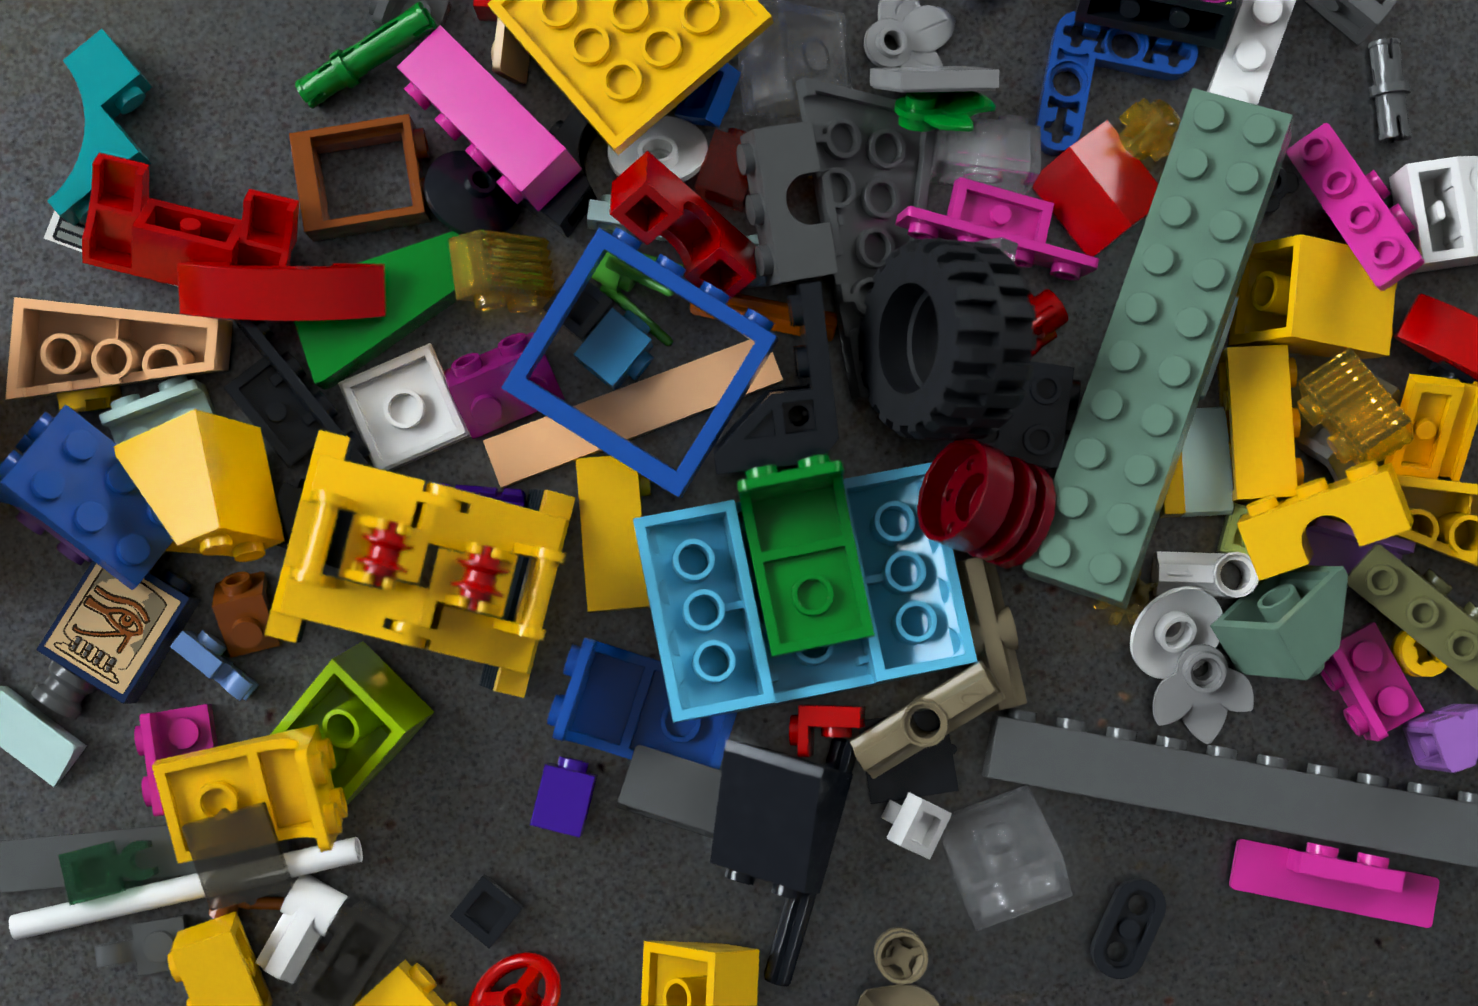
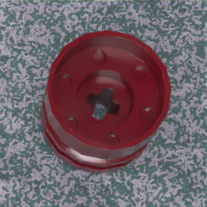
[917,439,1056,569]

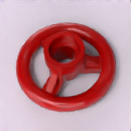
[468,952,561,1006]

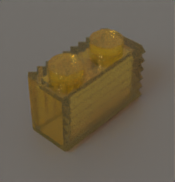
[448,229,556,313]
[1297,347,1414,465]

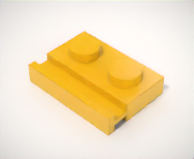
[1383,374,1478,482]

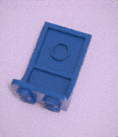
[0,405,173,590]
[547,637,737,770]

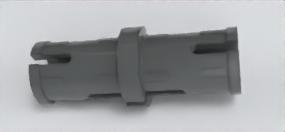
[1367,38,1412,143]

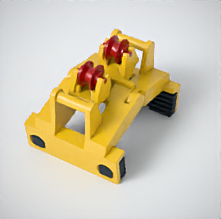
[265,430,575,698]

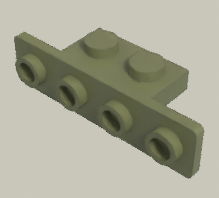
[1347,544,1478,691]

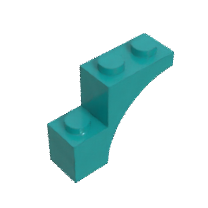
[47,29,152,226]

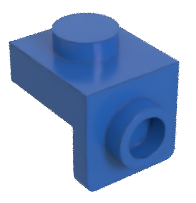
[674,63,742,127]

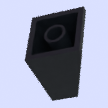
[710,739,853,901]

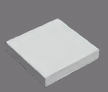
[338,343,471,472]

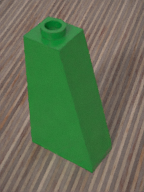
[294,231,482,390]

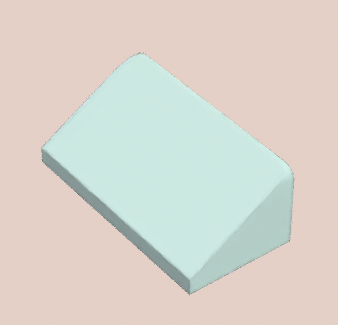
[0,686,87,787]

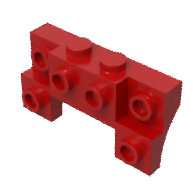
[82,152,299,286]

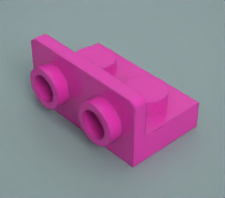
[1320,622,1425,741]
[134,704,218,817]

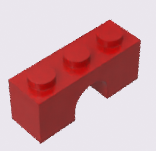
[610,151,756,301]

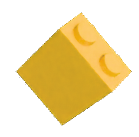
[1228,234,1397,360]
[114,409,285,562]

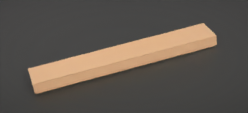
[483,339,783,489]

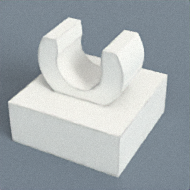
[881,792,952,860]

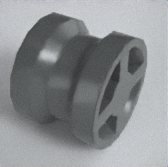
[32,660,97,719]

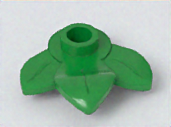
[894,91,996,132]

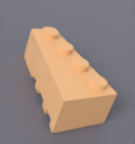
[5,297,233,400]

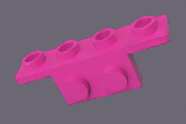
[1286,123,1424,291]
[895,177,1100,281]
[1229,839,1440,928]

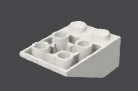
[1389,156,1478,274]

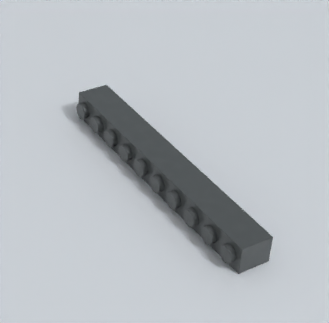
[982,708,1478,868]

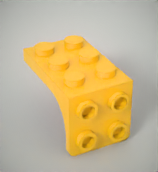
[152,724,348,864]

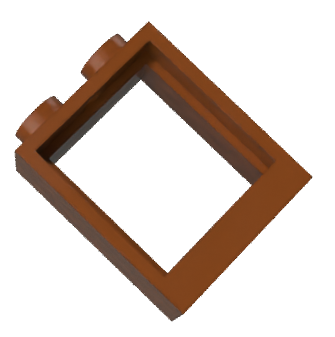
[289,114,431,242]

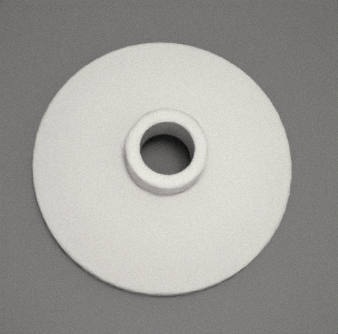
[607,116,708,182]
[1130,586,1223,679]

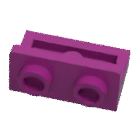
[444,332,565,439]

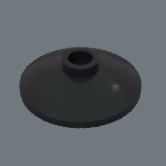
[424,150,521,239]

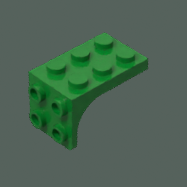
[737,455,875,658]

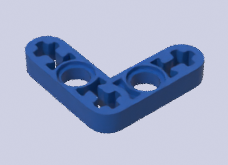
[1034,11,1198,156]

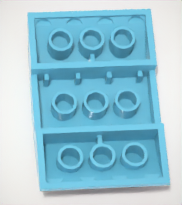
[633,462,977,723]

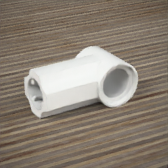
[1151,551,1259,599]
[255,874,349,984]

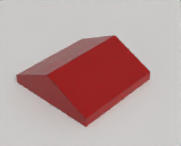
[1028,120,1158,257]

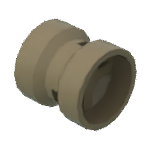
[873,927,928,985]

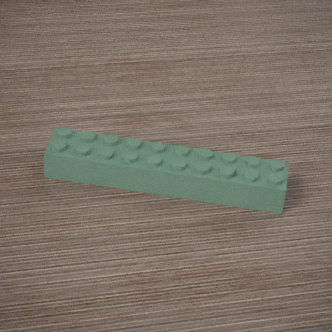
[1022,88,1293,609]

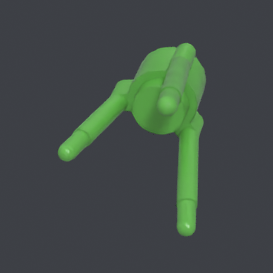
[591,252,684,346]

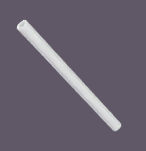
[9,837,363,940]

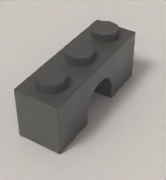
[736,120,839,287]

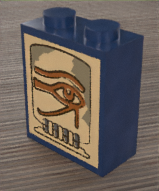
[36,561,201,704]

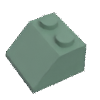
[1210,565,1348,680]

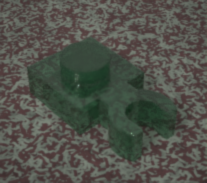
[58,839,159,905]

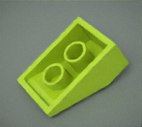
[270,641,434,805]

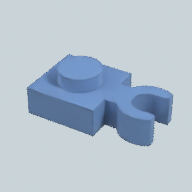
[170,629,259,701]

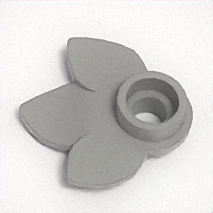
[864,0,956,68]
[1152,644,1254,745]

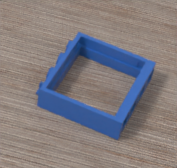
[501,227,779,498]

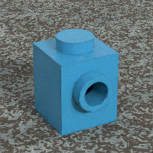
[573,308,654,391]

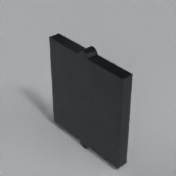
[858,710,959,805]

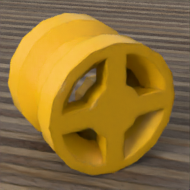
[1390,630,1448,677]

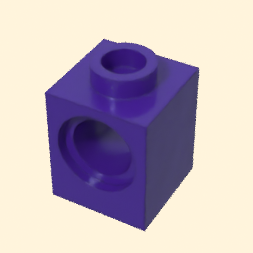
[530,756,598,838]

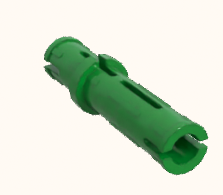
[295,1,437,109]

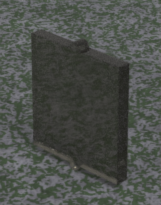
[181,802,294,911]

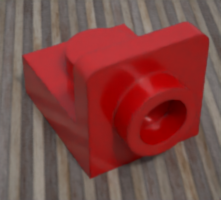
[789,704,865,757]

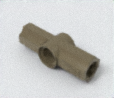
[956,558,1027,713]
[850,660,1005,779]

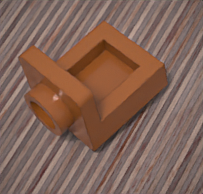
[212,571,281,658]

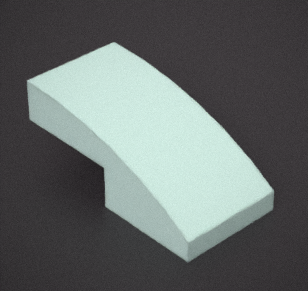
[1181,407,1234,517]

